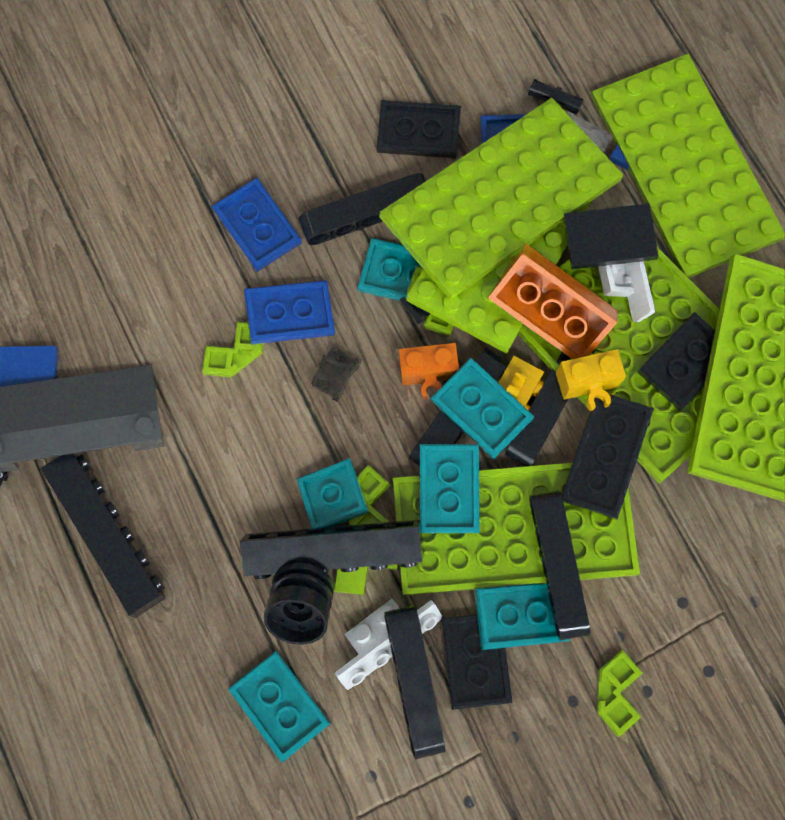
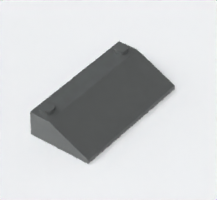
[0,365,164,472]

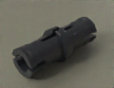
[528,79,584,116]

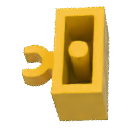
[556,349,626,411]
[499,356,545,411]

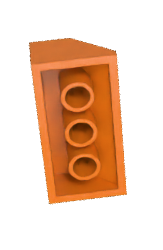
[488,243,618,359]

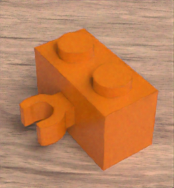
[399,343,459,400]

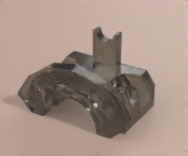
[311,347,362,402]

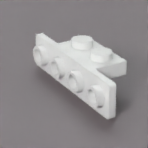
[598,261,655,322]
[335,599,443,690]

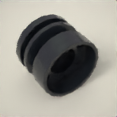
[264,562,334,645]

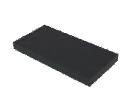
[562,394,654,520]

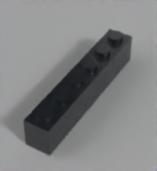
[40,453,166,618]
[240,520,424,579]

